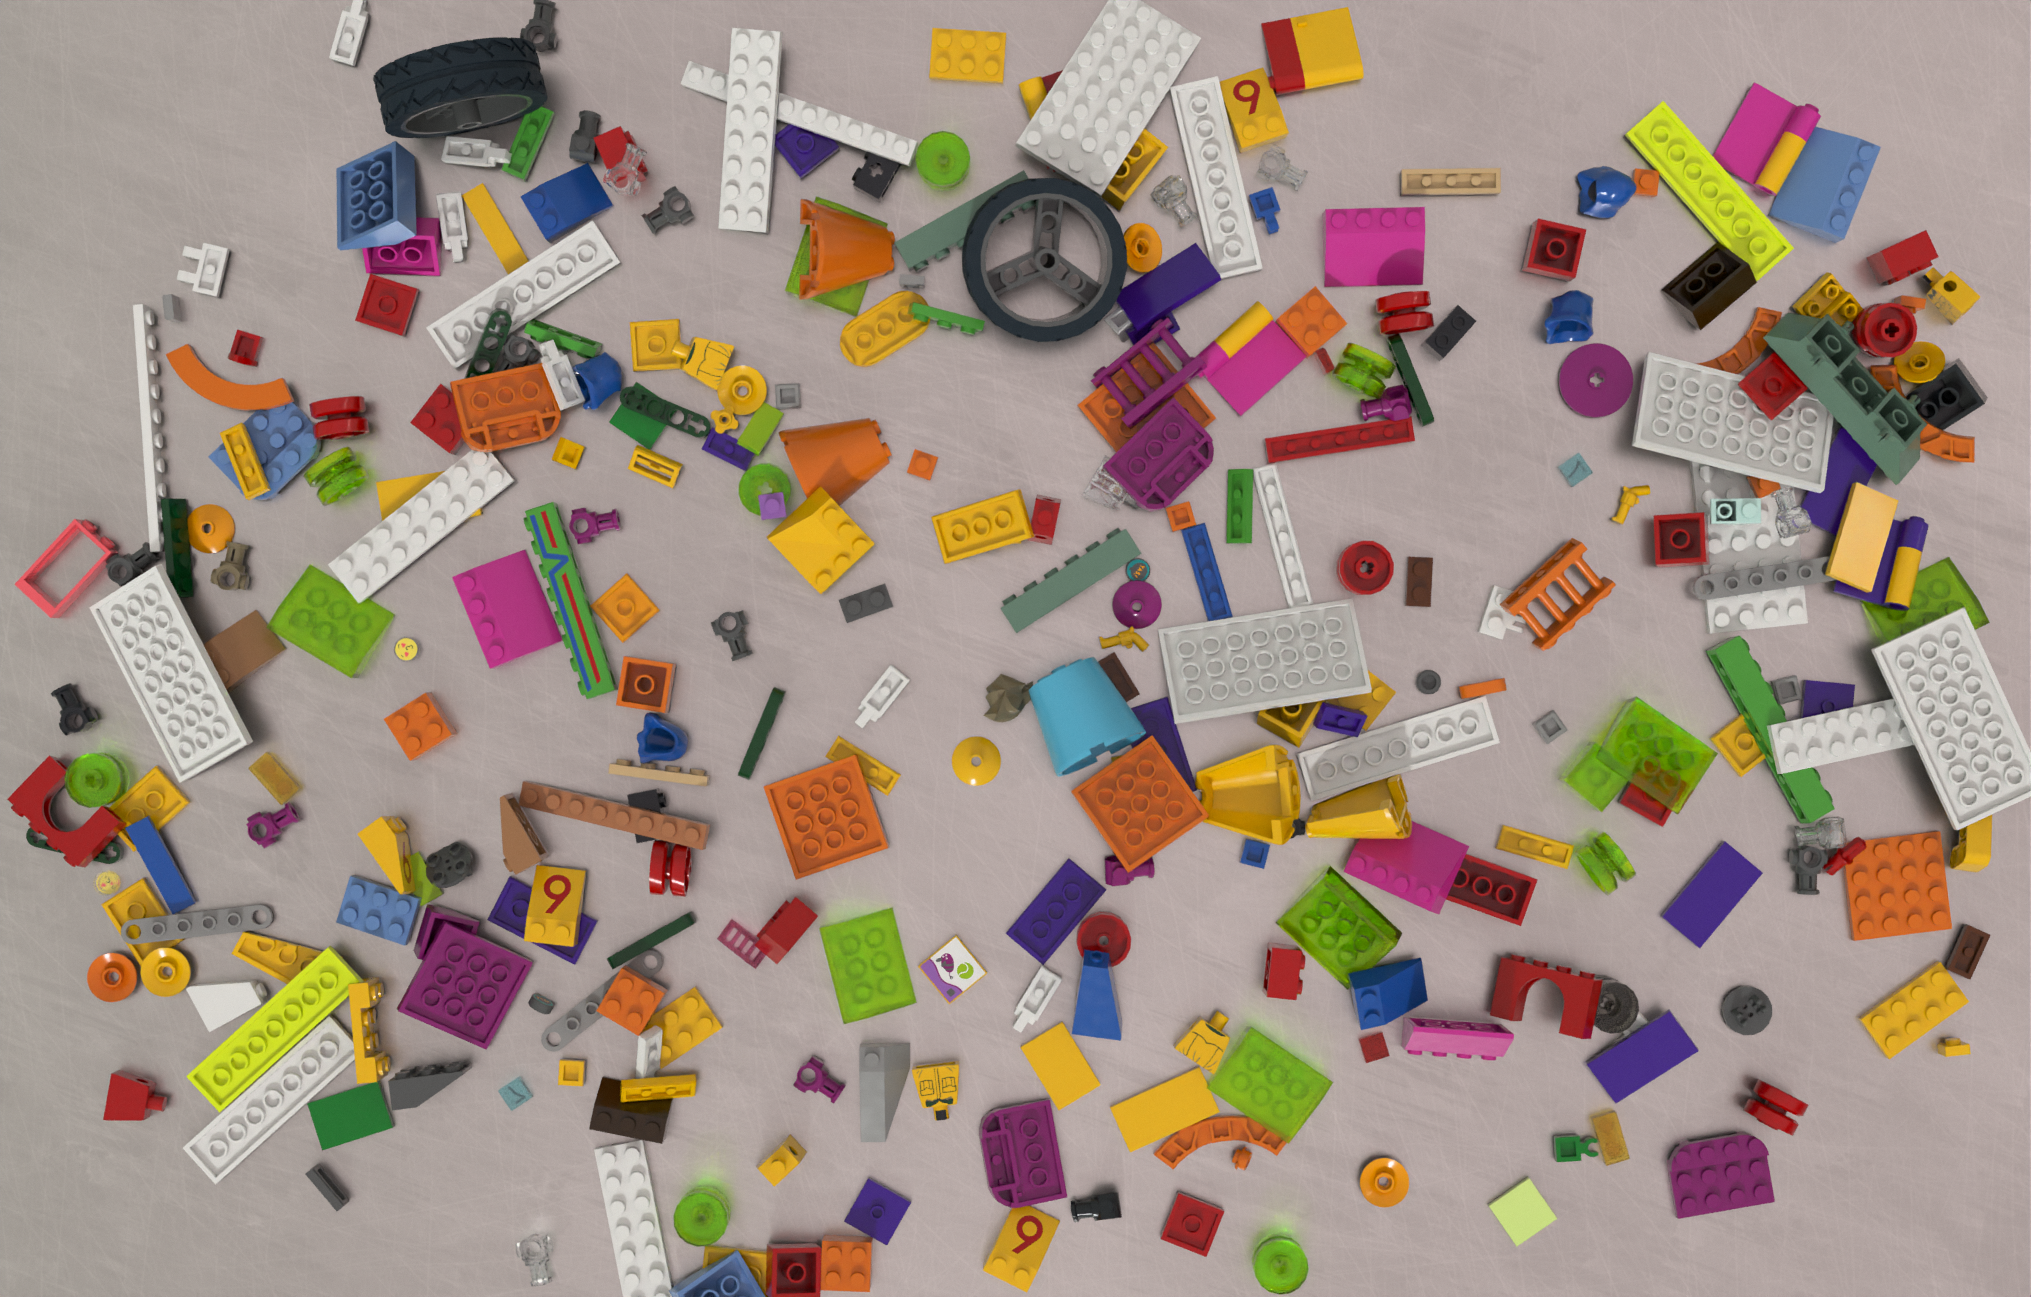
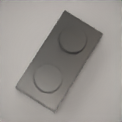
[839,584,893,623]

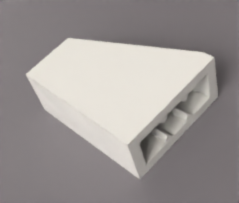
[186,979,268,1032]

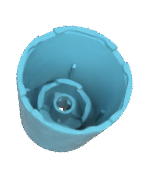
[1028,657,1146,777]

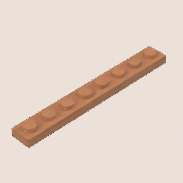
[518,781,710,850]

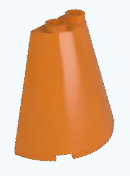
[799,199,895,300]
[779,418,892,506]

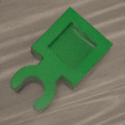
[1553,1135,1598,1162]

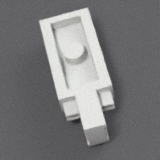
[329,0,369,66]
[441,136,512,167]
[436,191,468,262]
[539,340,585,411]
[855,665,910,728]
[1012,965,1063,1033]
[635,1025,663,1079]

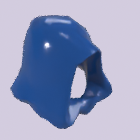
[1578,166,1636,218]
[1545,290,1594,344]
[572,352,622,410]
[637,712,688,764]

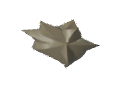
[984,674,1033,723]

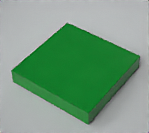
[609,382,678,450]

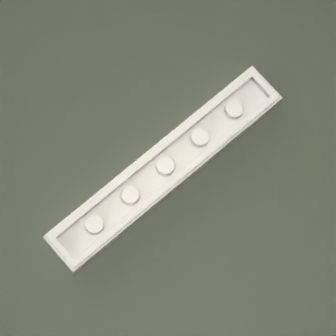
[1253,462,1314,608]

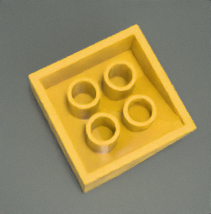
[767,486,875,594]

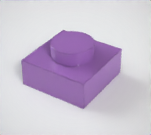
[758,492,787,520]

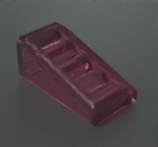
[717,919,766,969]

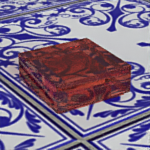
[1313,348,1335,376]
[1358,1031,1390,1063]

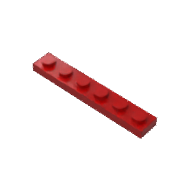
[1264,416,1415,463]

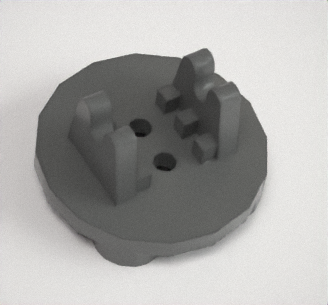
[426,842,473,888]
[1721,986,1772,1035]

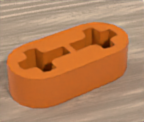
[1459,678,1507,699]

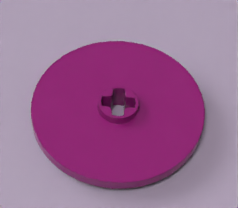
[1559,343,1633,417]

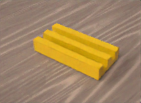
[628,445,683,488]

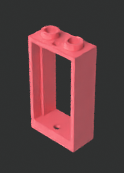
[14,519,119,618]

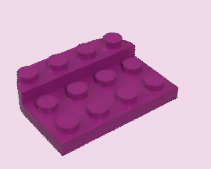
[1102,397,1214,512]
[979,1099,1067,1208]
[1667,1132,1775,1219]

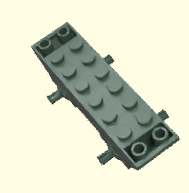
[1763,313,1927,485]

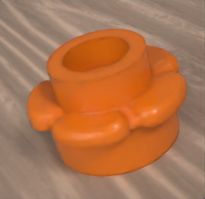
[1232,1147,1253,1171]

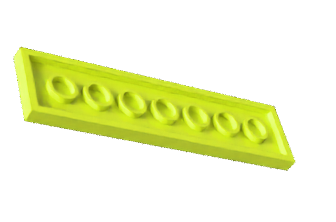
[1625,101,1794,281]
[186,945,364,1112]

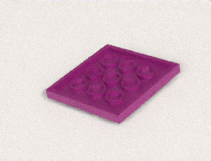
[397,921,533,1050]

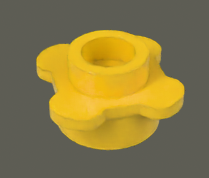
[710,406,739,434]

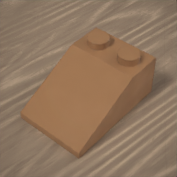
[204,610,286,694]
[500,793,549,875]

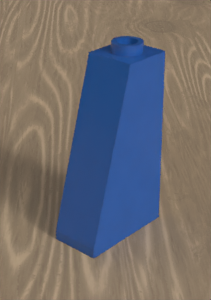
[1072,950,1122,1041]

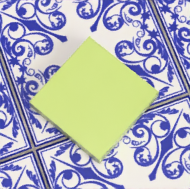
[1488,1177,1557,1246]

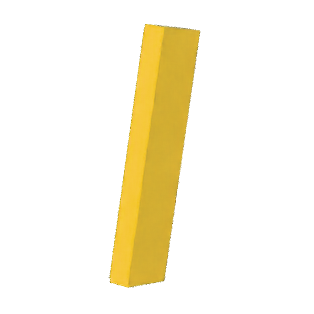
[461,183,529,274]

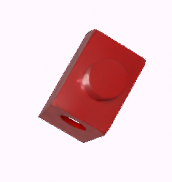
[1028,494,1061,545]
[103,1070,167,1121]

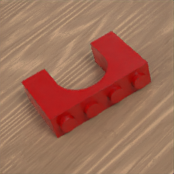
[7,755,127,868]
[1490,954,1603,1039]

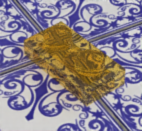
[248,752,301,805]
[1591,1110,1630,1166]

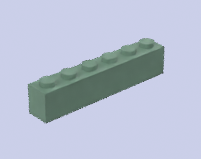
[894,170,1036,272]
[1000,528,1142,633]

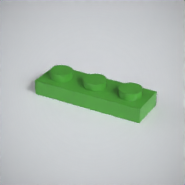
[501,106,555,181]
[908,302,985,335]
[524,319,602,359]
[1227,469,1253,544]

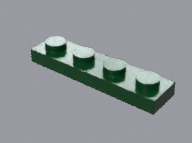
[161,498,193,598]

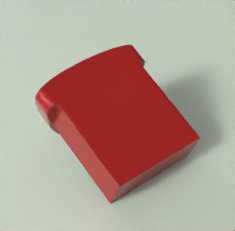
[227,329,263,367]

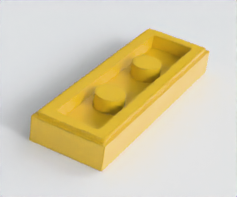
[220,422,271,500]
[825,736,901,796]
[1495,825,1574,869]
[620,1074,696,1102]

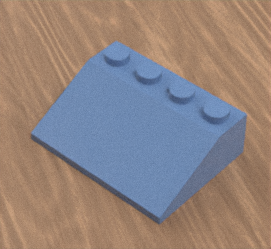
[1768,127,1881,243]
[336,141,417,250]
[669,1250,765,1297]

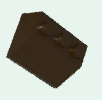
[1662,242,1757,330]
[589,1076,674,1144]

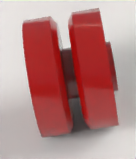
[1375,291,1434,335]
[1852,303,1917,358]
[309,396,370,440]
[1336,541,1394,595]
[649,840,692,897]
[1076,911,1131,967]
[1743,1079,1809,1136]

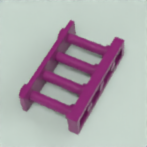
[1091,318,1207,429]

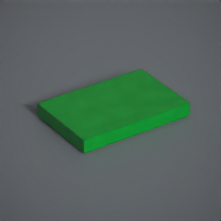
[307,1080,395,1151]

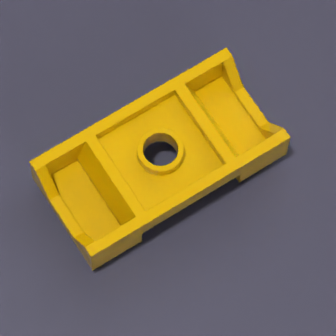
[348,977,391,1084]

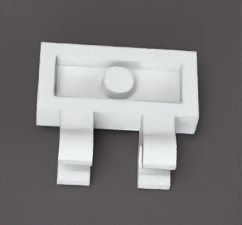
[177,243,230,297]

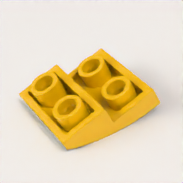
[1792,272,1863,327]

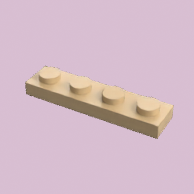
[1401,168,1501,195]
[608,759,710,786]

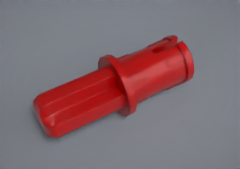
[1823,837,1867,875]

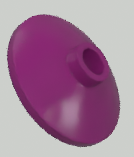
[1112,580,1162,629]

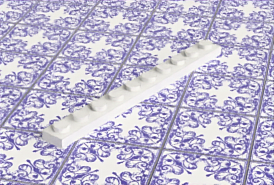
[681,61,919,166]
[133,304,166,553]

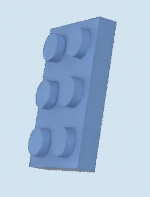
[336,875,422,946]

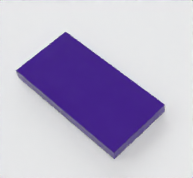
[1116,243,1222,332]
[1796,427,1877,536]
[1131,697,1197,792]
[1661,841,1763,948]
[1006,858,1106,965]
[487,876,598,965]
[1587,1009,1699,1104]

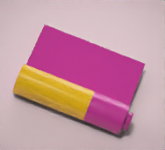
[1712,82,1821,196]
[1195,301,1307,416]

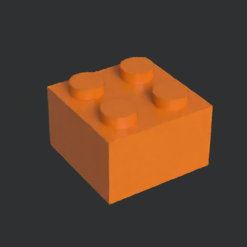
[1275,286,1348,358]
[616,656,676,713]
[384,692,457,761]
[596,965,668,1036]
[821,1235,873,1292]

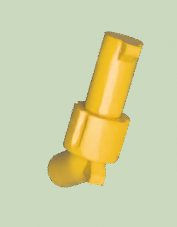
[1611,485,1650,525]
[1099,626,1149,652]

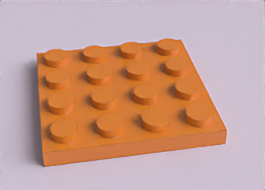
[1077,342,1216,452]
[1071,735,1209,873]
[764,754,889,880]
[1840,831,1952,941]

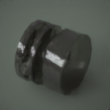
[1594,975,1639,1034]

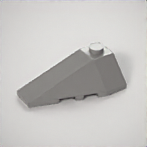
[859,1043,910,1142]

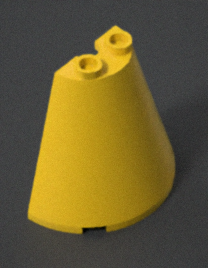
[1195,745,1301,845]
[1305,774,1412,839]

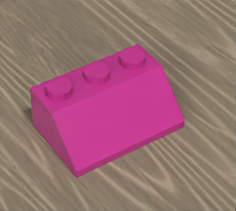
[362,217,442,276]

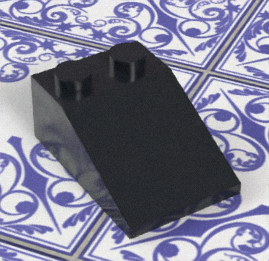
[1905,358,1988,430]

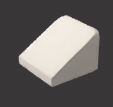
[1104,307,1133,342]

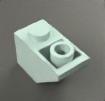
[1710,498,1761,525]

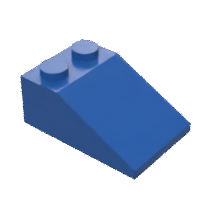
[520,163,613,243]
[1348,958,1428,1030]

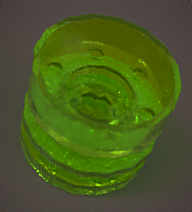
[739,463,791,516]

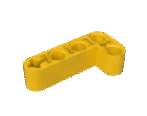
[1950,815,1992,872]

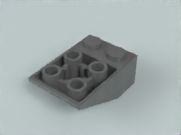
[388,1061,472,1111]

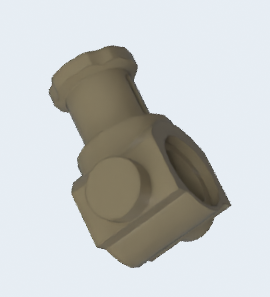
[210,541,249,591]

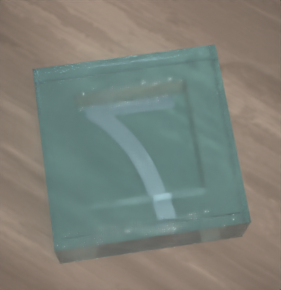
[1558,453,1593,487]
[498,1076,533,1111]

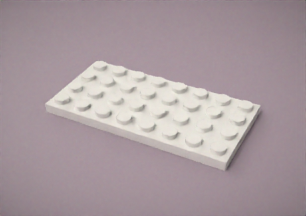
[1015,0,1201,198]
[1632,352,1834,493]
[1690,461,1808,634]
[89,564,253,783]
[1158,598,1372,724]
[1871,608,2031,830]

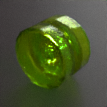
[916,131,971,191]
[1332,343,1396,399]
[303,447,369,506]
[65,752,130,808]
[1575,831,1636,896]
[673,1186,731,1247]
[1251,1233,1309,1295]

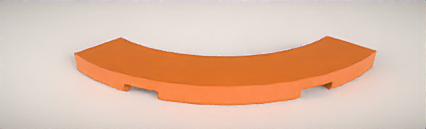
[1697,307,1782,374]
[166,344,294,411]
[1870,365,1975,463]
[1153,1115,1292,1169]

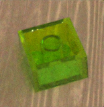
[1559,742,1634,812]

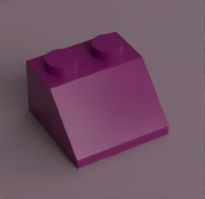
[413,904,480,960]

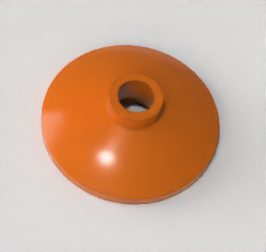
[87,953,137,1002]

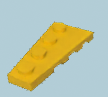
[231,931,343,984]

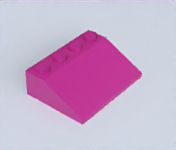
[1322,207,1425,287]
[452,550,563,669]
[1343,821,1469,914]
[1401,1017,1514,1060]

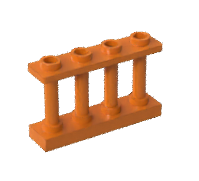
[1499,538,1616,651]

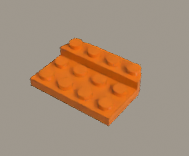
[450,363,561,452]

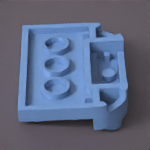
[208,402,321,500]

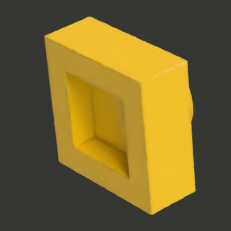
[551,437,585,469]
[1937,1038,1971,1057]
[558,1059,585,1086]

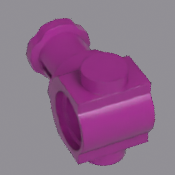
[1360,385,1412,421]
[569,508,621,544]
[246,802,300,849]
[1104,856,1155,886]
[793,1056,846,1104]

